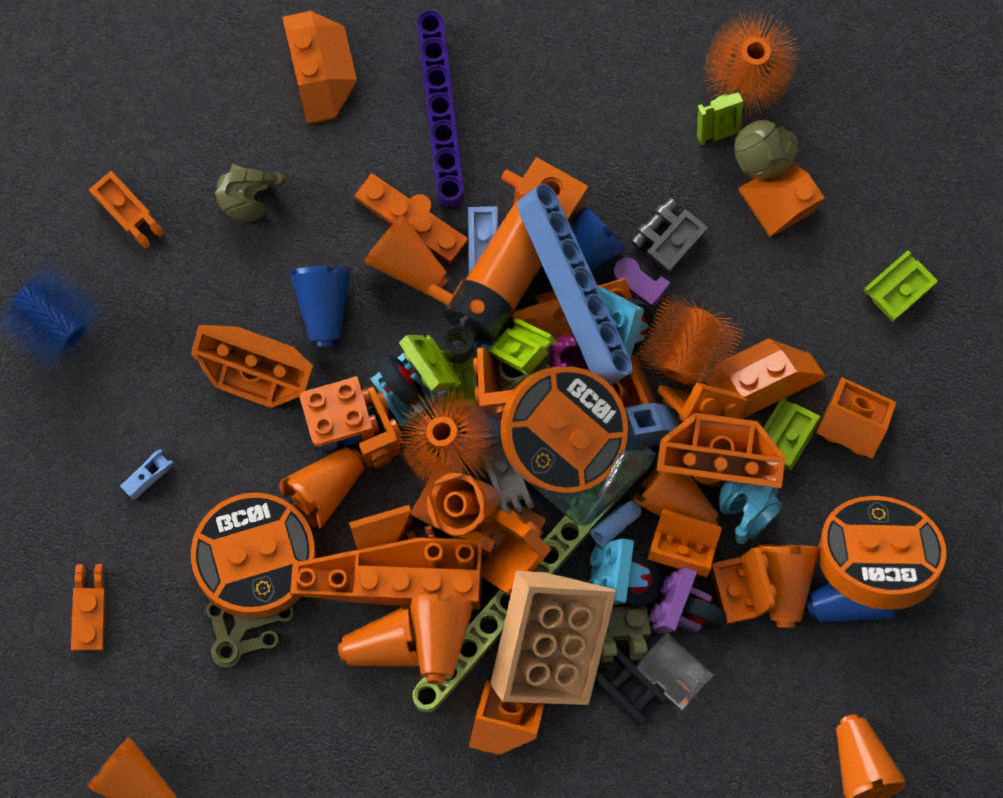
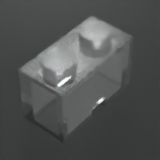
[636,633,713,710]

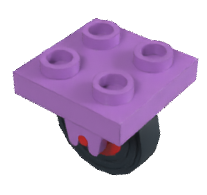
[649,567,727,635]

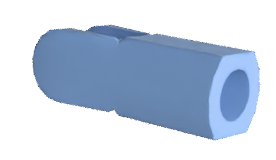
[120,449,174,501]
[590,501,641,546]

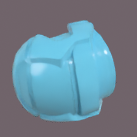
[719,480,782,544]

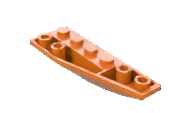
[290,538,482,610]

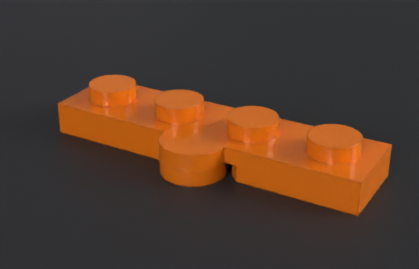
[354,173,468,265]

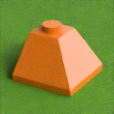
[738,163,824,238]
[349,505,413,550]
[469,680,545,755]

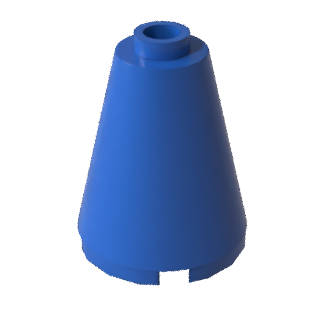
[544,206,626,280]
[290,266,351,347]
[806,582,896,622]

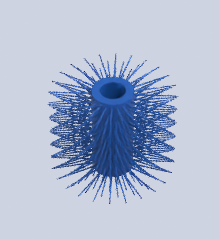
[0,261,105,371]

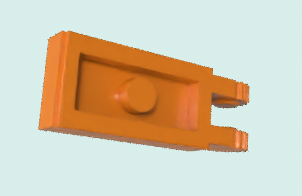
[89,171,165,249]
[71,564,106,651]

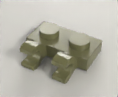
[600,605,651,662]

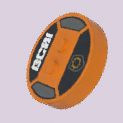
[500,367,628,493]
[191,493,317,618]
[818,496,946,610]

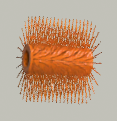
[703,10,800,117]
[635,294,744,391]
[397,389,500,487]

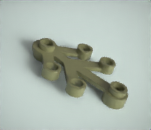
[206,602,295,668]

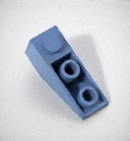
[624,403,683,452]

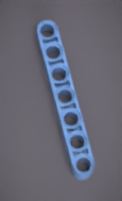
[517,184,633,385]

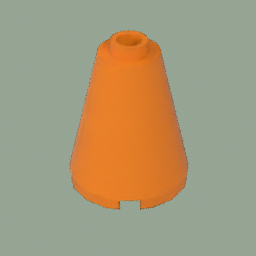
[363,215,448,295]
[279,447,364,529]
[633,467,719,525]
[427,472,501,536]
[757,544,819,628]
[410,594,472,685]
[338,604,419,667]
[836,714,906,798]
[87,737,177,798]

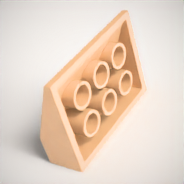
[490,571,616,705]

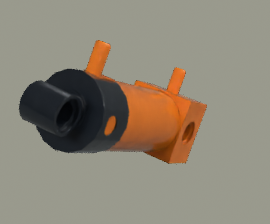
[428,157,588,364]

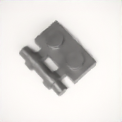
[631,198,708,274]

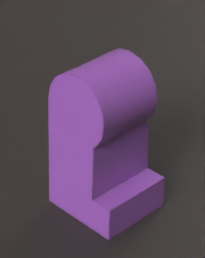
[613,258,670,310]

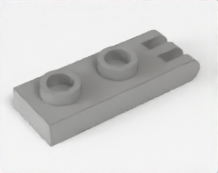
[478,435,535,514]

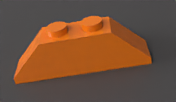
[282,11,357,125]
[191,325,313,408]
[709,338,825,419]
[656,413,786,488]

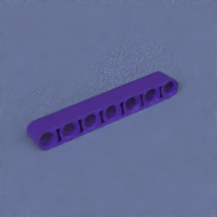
[417,10,464,210]

